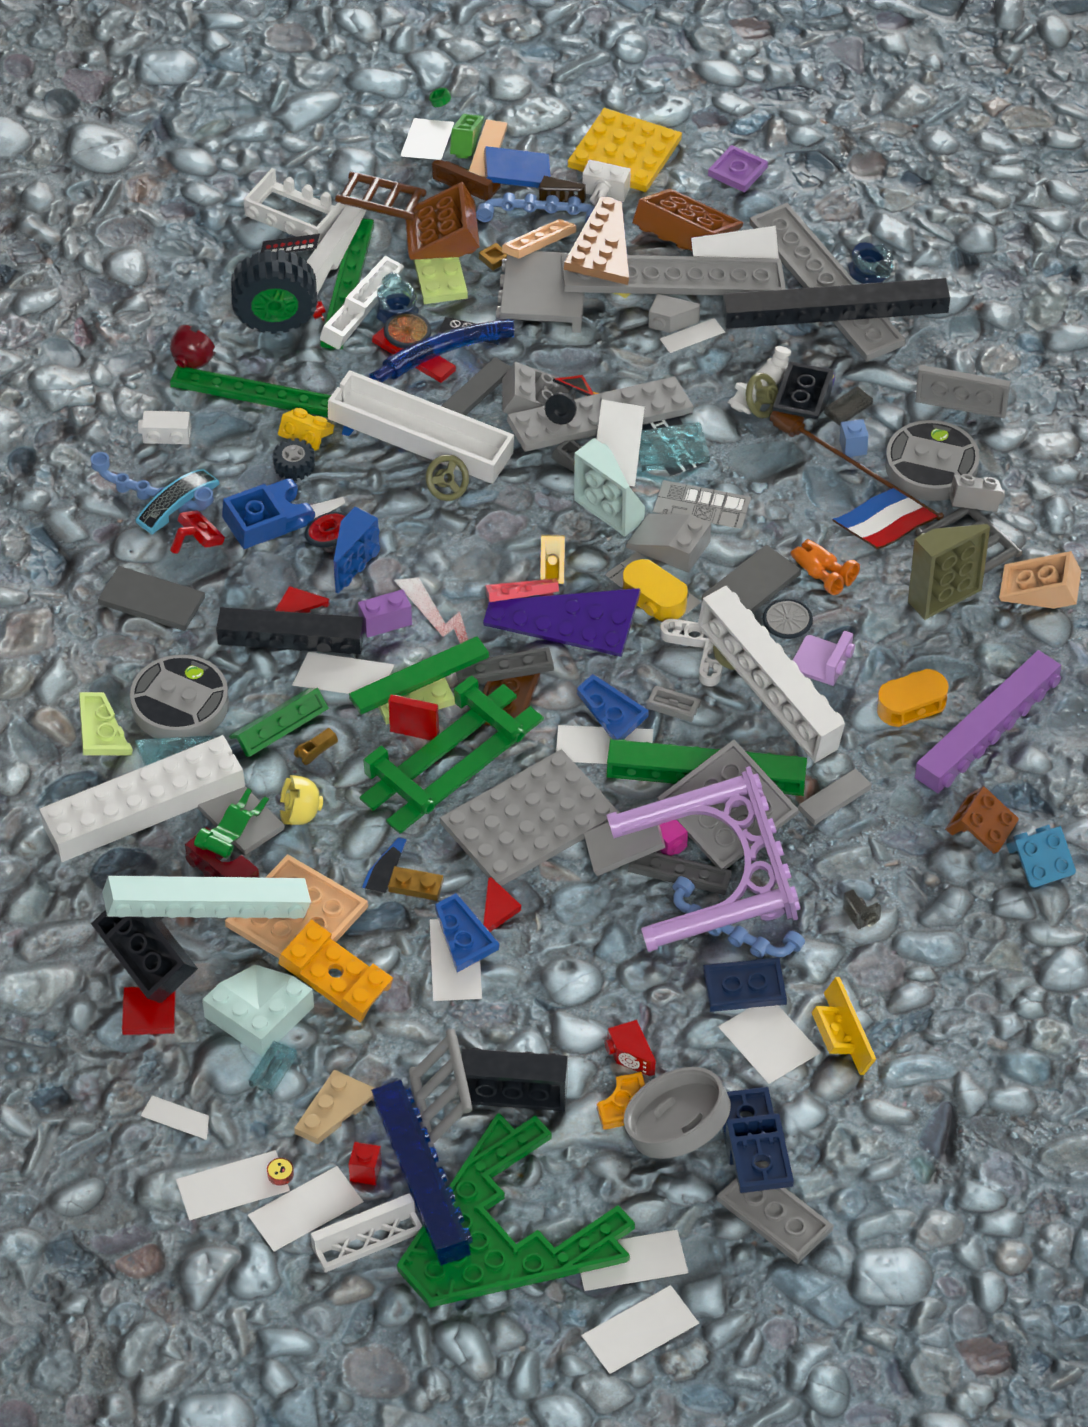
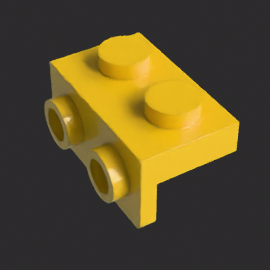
[278,408,335,451]

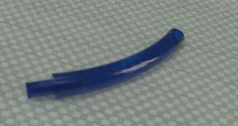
[369,319,514,383]

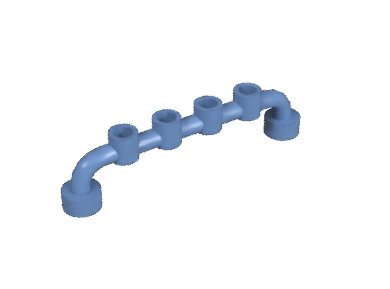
[476,193,595,224]
[90,452,214,513]
[672,876,805,958]

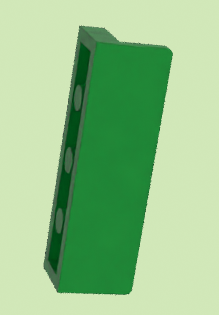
[229,687,329,757]

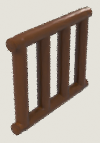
[335,171,427,220]

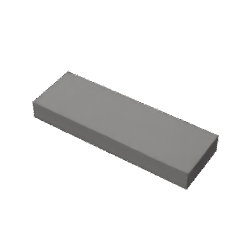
[798,769,872,825]

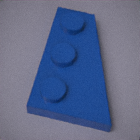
[577,674,649,740]
[435,893,499,973]

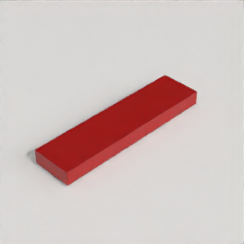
[372,326,456,383]

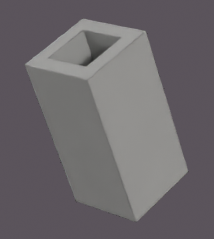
[948,474,1005,512]

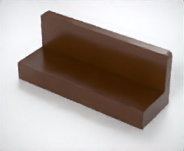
[432,159,501,201]

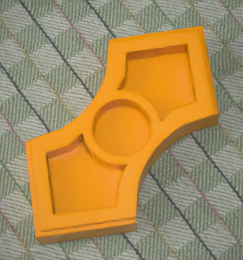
[597,1072,645,1130]

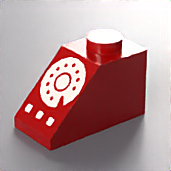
[604,1020,656,1076]

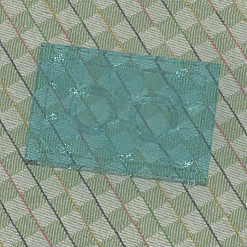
[638,422,710,472]

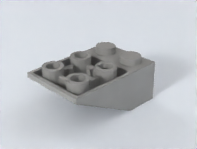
[502,362,576,414]

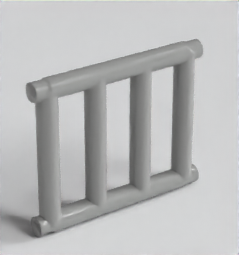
[409,1029,473,1151]

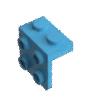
[1006,825,1076,888]

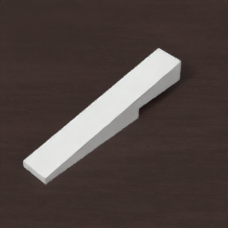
[307,205,366,295]
[319,256,404,350]

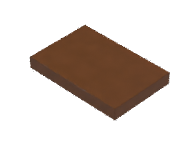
[482,673,540,726]

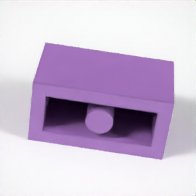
[358,589,412,638]

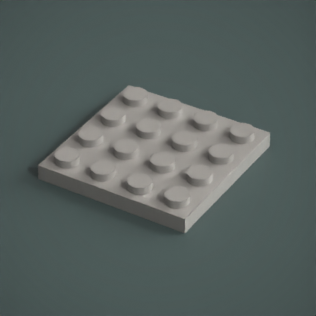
[657,740,799,870]

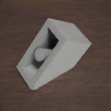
[649,294,700,333]

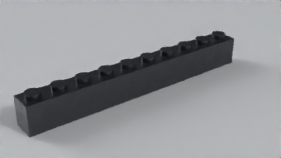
[722,278,950,329]

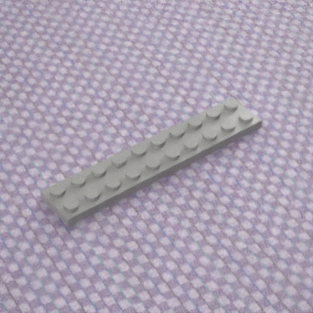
[749,203,905,361]
[560,254,786,295]

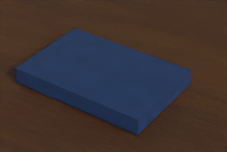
[703,958,787,1012]

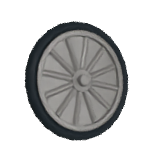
[762,599,813,639]

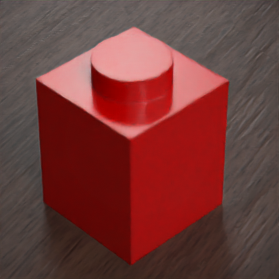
[349,1142,382,1185]

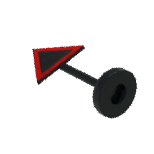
[544,375,594,425]

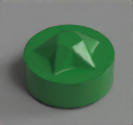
[429,88,451,107]

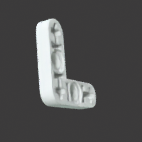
[660,619,723,686]

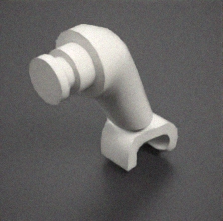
[727,346,791,414]

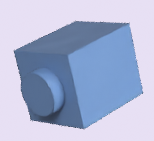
[839,419,869,457]

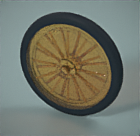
[384,312,431,349]

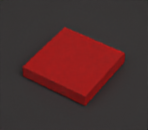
[388,695,439,741]
[122,987,176,1035]

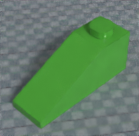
[450,114,484,158]

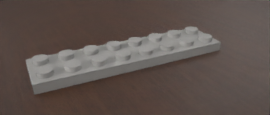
[507,376,694,452]

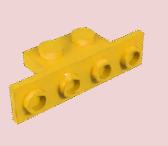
[811,977,876,1075]

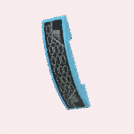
[136,469,220,535]

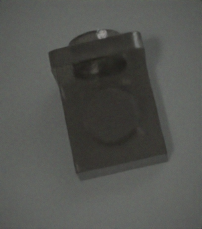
[843,889,882,930]

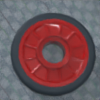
[305,512,347,548]

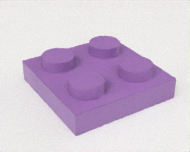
[708,145,768,193]

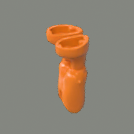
[790,539,860,595]

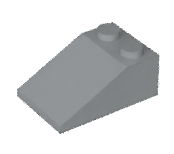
[626,514,711,573]

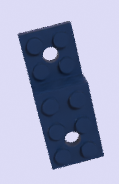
[722,1087,794,1193]

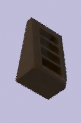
[539,176,586,203]

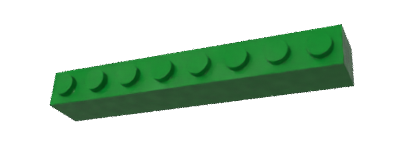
[607,739,807,796]

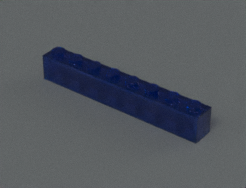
[371,1079,473,1266]

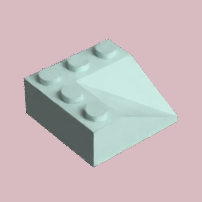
[574,438,645,536]
[202,965,314,1057]

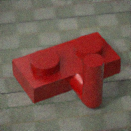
[170,510,225,554]

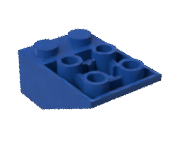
[333,507,380,594]

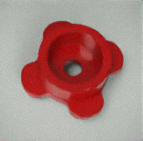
[313,300,326,321]

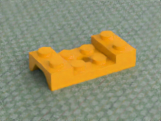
[278,919,393,1023]

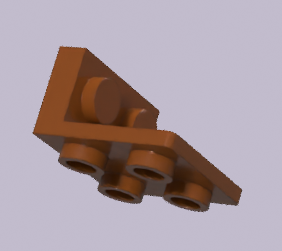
[945,786,1019,854]

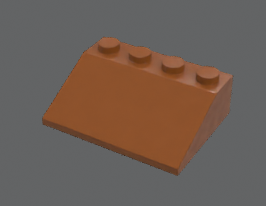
[406,182,480,260]
[632,189,744,251]

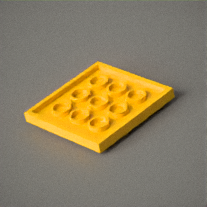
[568,108,682,192]

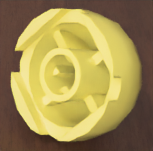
[280,775,323,825]

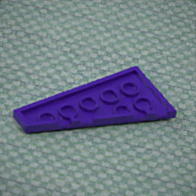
[483,588,641,657]

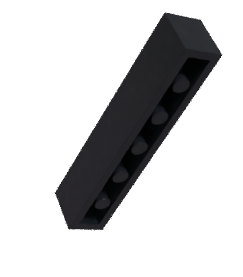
[216,607,364,654]

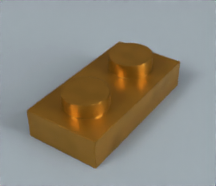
[388,866,444,901]

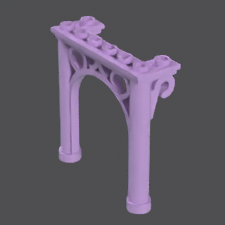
[606,766,801,952]

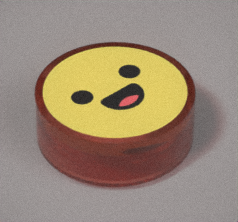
[267,1158,294,1186]

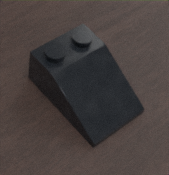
[773,361,834,420]

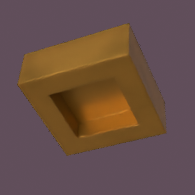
[479,243,507,271]

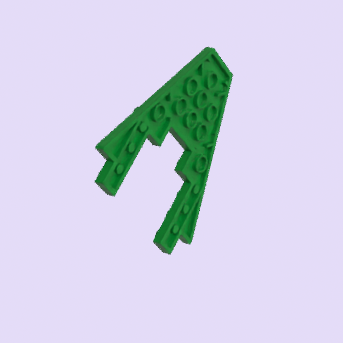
[397,1113,635,1308]

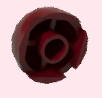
[170,325,216,369]

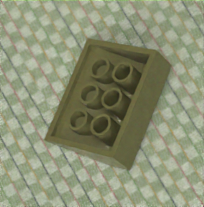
[908,524,990,620]

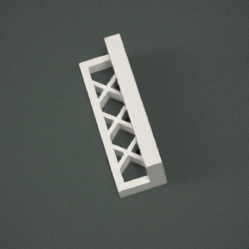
[311,1193,422,1273]

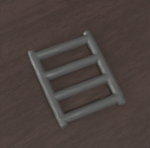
[914,507,1023,574]

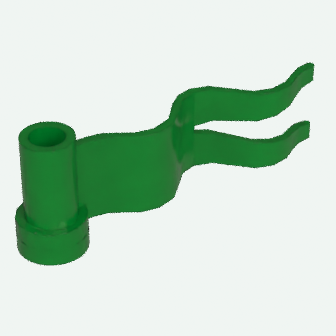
[194,788,269,859]

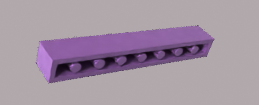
[915,650,1061,793]

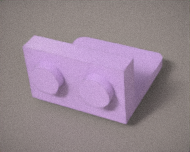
[793,631,855,686]

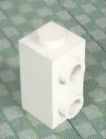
[138,411,191,444]

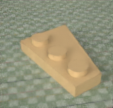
[294,1070,380,1144]

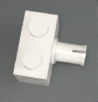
[582,160,631,206]

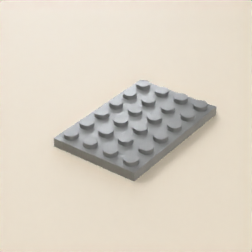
[440,749,620,886]

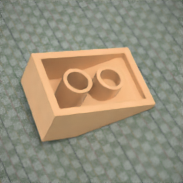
[999,551,1081,609]

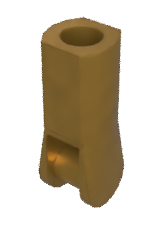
[294,728,338,765]

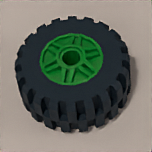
[231,250,317,334]

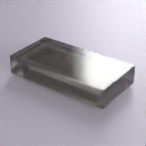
[824,386,873,426]

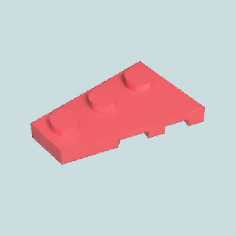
[485,578,559,602]

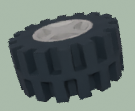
[273,438,315,481]

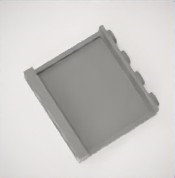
[496,251,585,333]

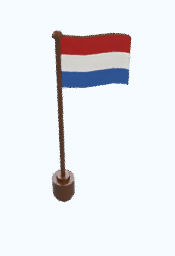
[770,411,944,549]

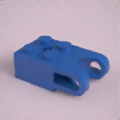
[222,479,315,550]

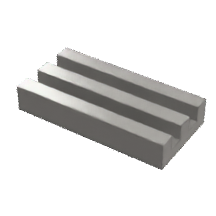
[646,686,701,722]

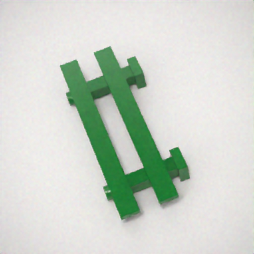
[360,675,544,834]

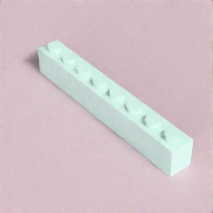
[102,876,311,919]

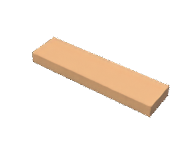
[469,119,507,178]
[502,219,576,259]

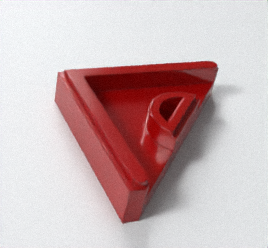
[275,586,330,613]
[483,877,521,932]

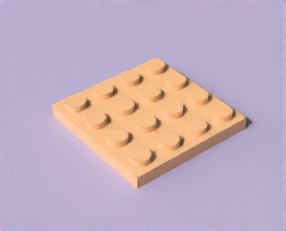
[225,854,368,958]

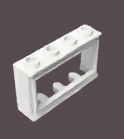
[243,168,346,245]

